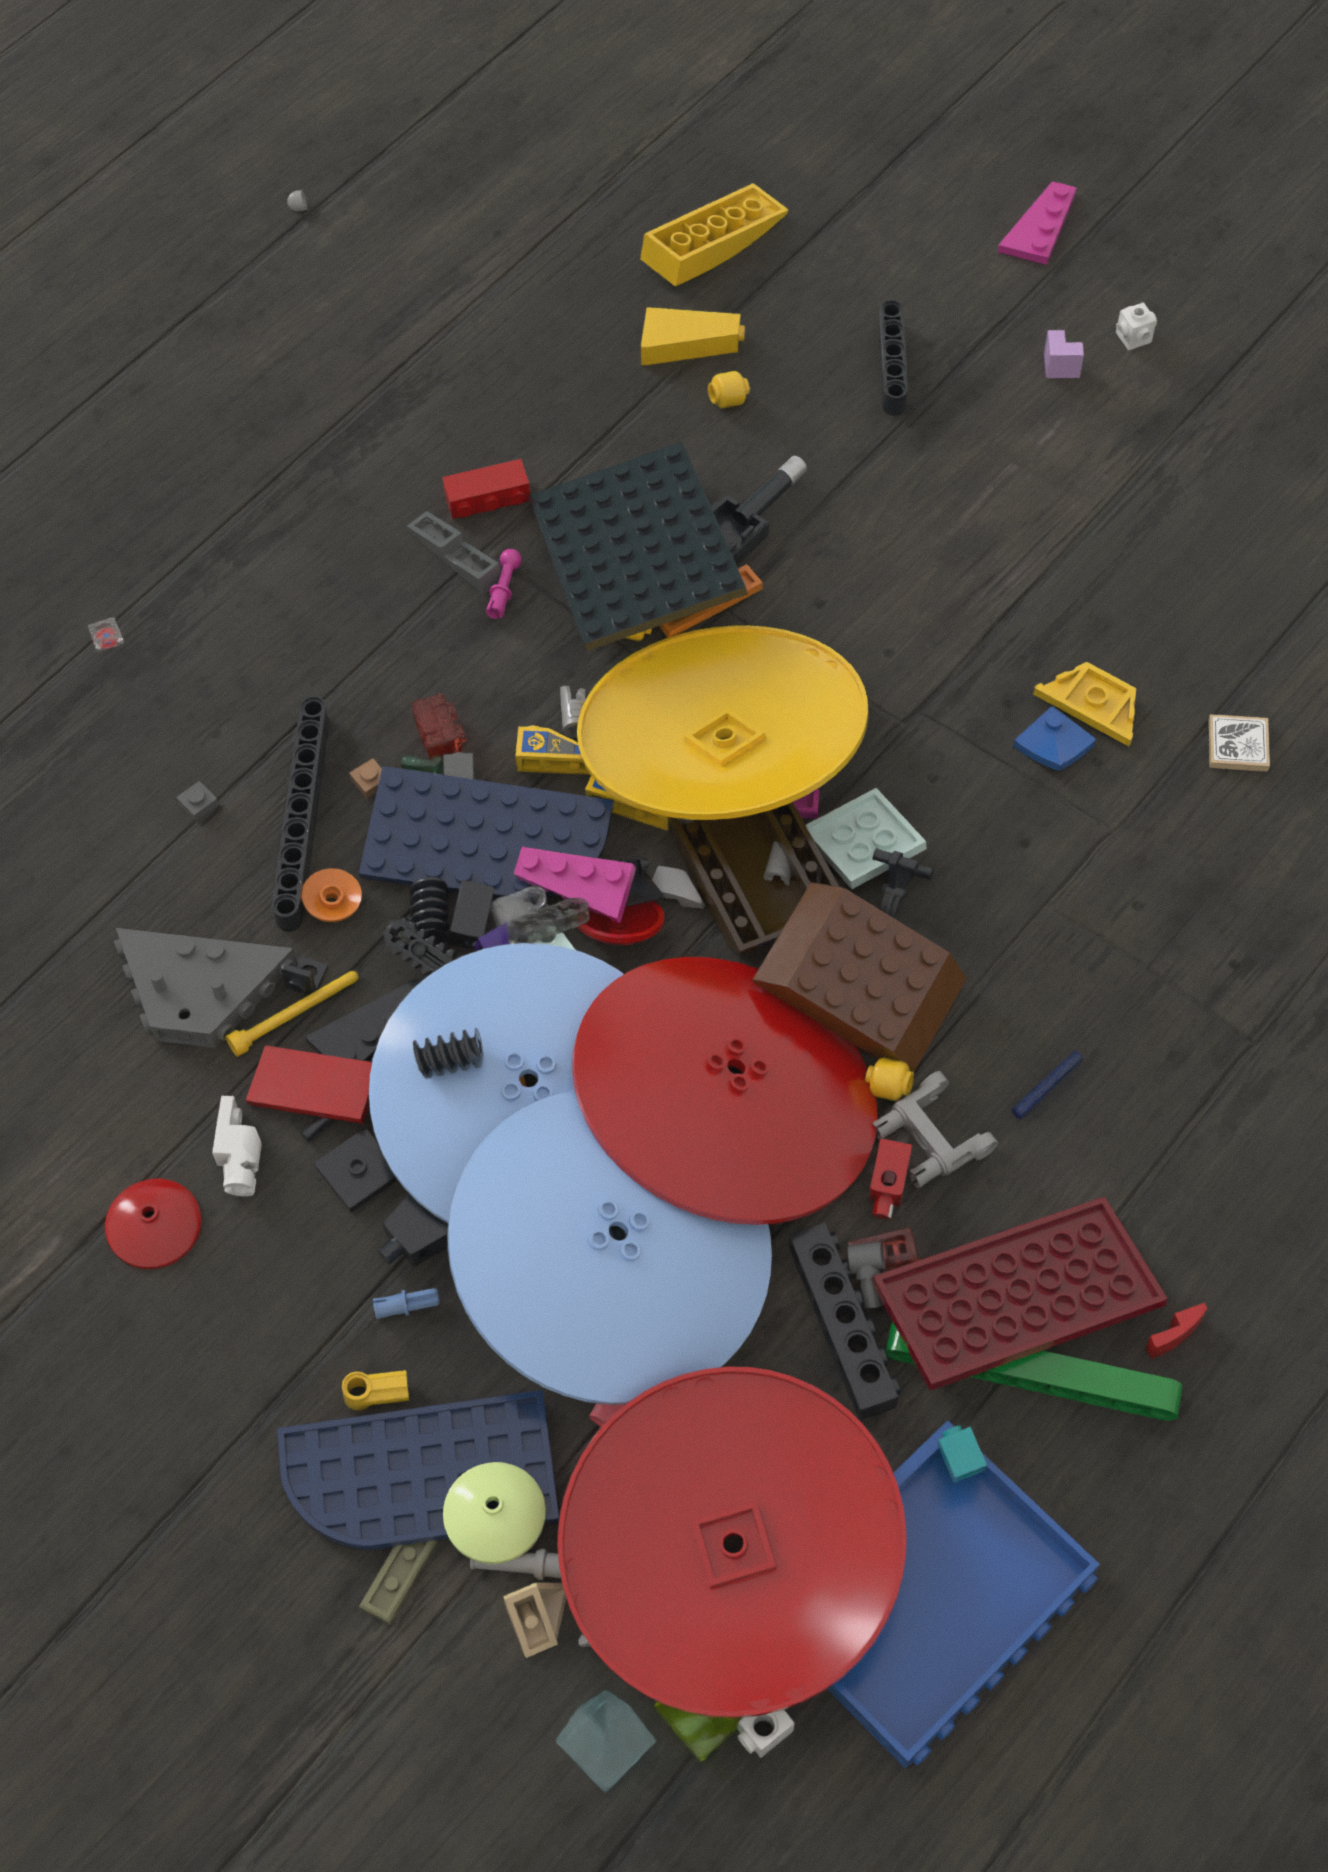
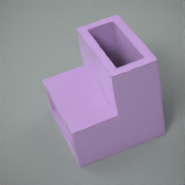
[1044,330,1084,378]

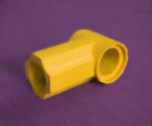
[342,1370,409,1411]

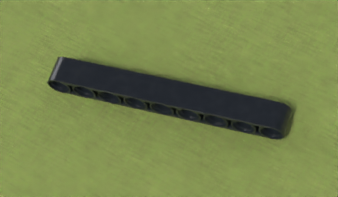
[272,696,329,932]

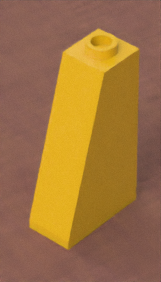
[641,307,745,365]

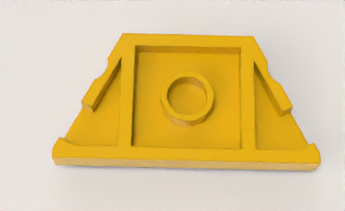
[1033,662,1136,746]

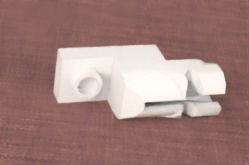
[212,1096,262,1196]

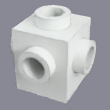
[1116,302,1157,351]

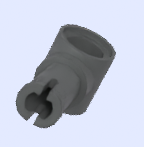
[848,1241,885,1308]

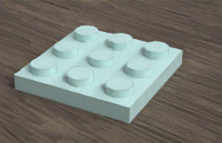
[806,788,926,889]

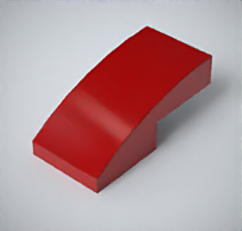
[1146,1303,1207,1359]

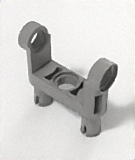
[873,1071,998,1188]

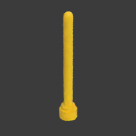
[225,971,359,1057]

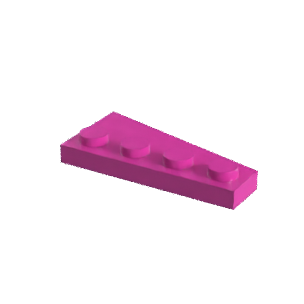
[998,181,1077,265]
[514,847,636,923]

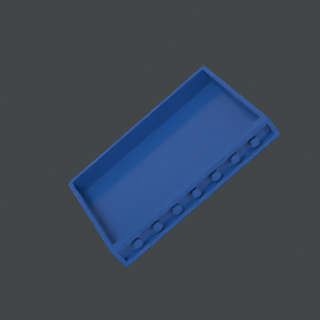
[828,1420,1100,1769]

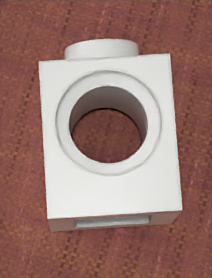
[738,1710,794,1758]

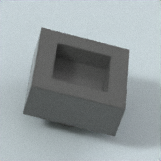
[176,781,219,821]

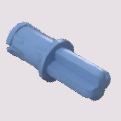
[373,1288,439,1319]

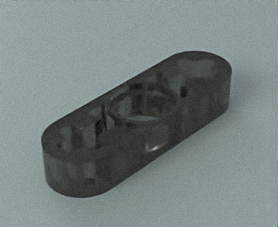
[506,898,590,944]

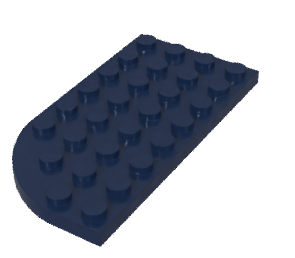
[359,766,614,902]
[277,1390,559,1550]

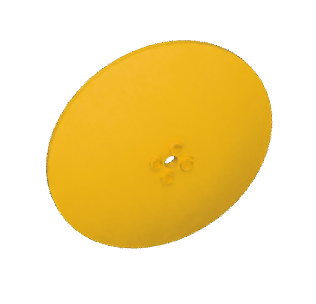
[577,626,868,820]

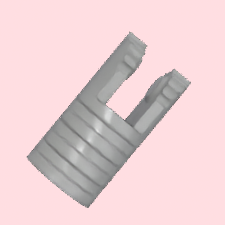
[560,685,586,738]
[764,838,796,885]

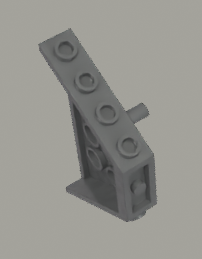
[114,928,297,1048]

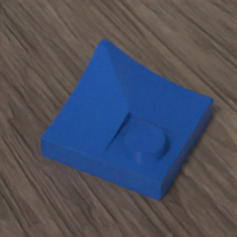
[1013,706,1096,771]

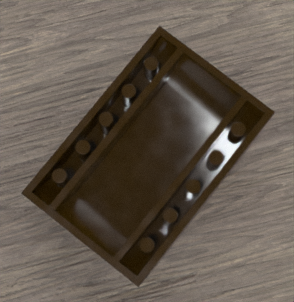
[668,802,839,954]

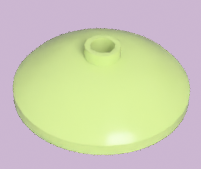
[443,1462,546,1564]

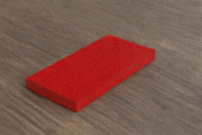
[246,1045,372,1124]

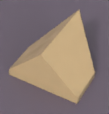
[503,1583,567,1658]

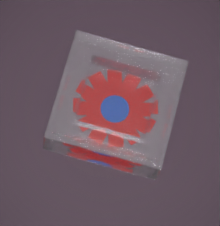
[87,617,124,652]

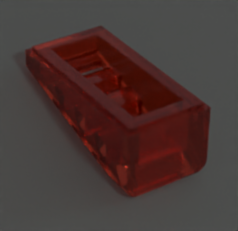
[848,1227,920,1270]

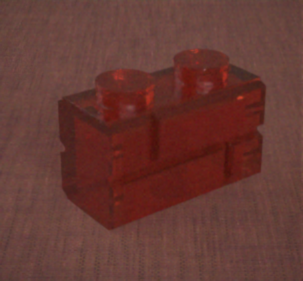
[411,693,466,763]

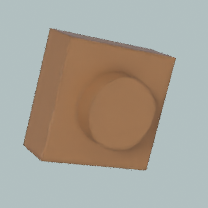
[349,759,382,798]

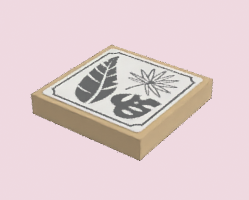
[1208,714,1270,772]

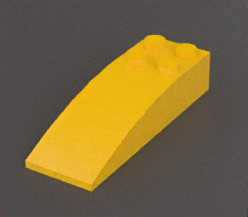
[640,183,788,287]

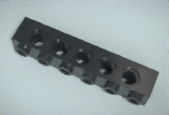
[788,1222,901,1421]

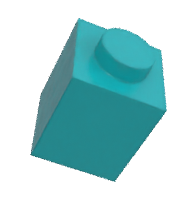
[938,1425,987,1483]

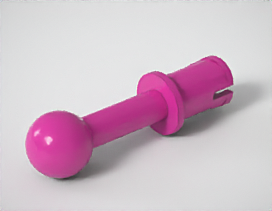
[486,549,522,619]

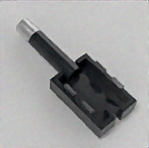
[711,456,807,565]

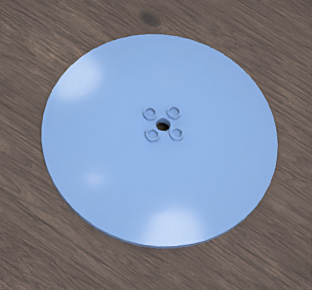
[369,943,624,1223]
[448,1090,772,1405]

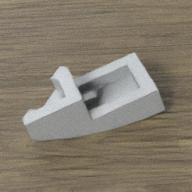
[652,866,705,909]

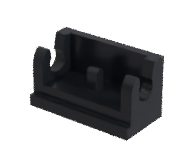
[447,880,494,949]

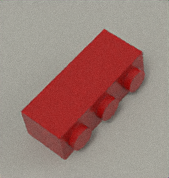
[442,459,530,519]

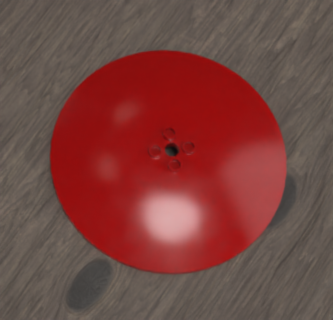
[572,957,878,1225]
[558,1367,907,1718]

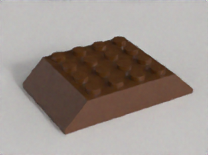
[752,883,967,1073]

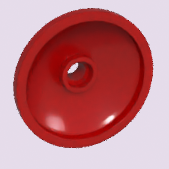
[574,901,664,946]
[105,1178,202,1269]

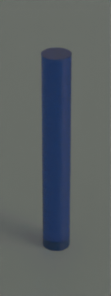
[1012,1051,1083,1119]

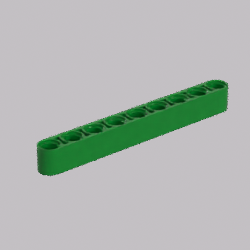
[885,1321,1182,1421]

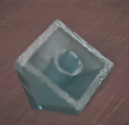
[556,1689,656,1793]

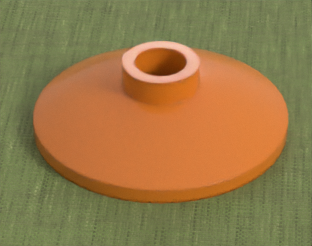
[302,868,362,922]

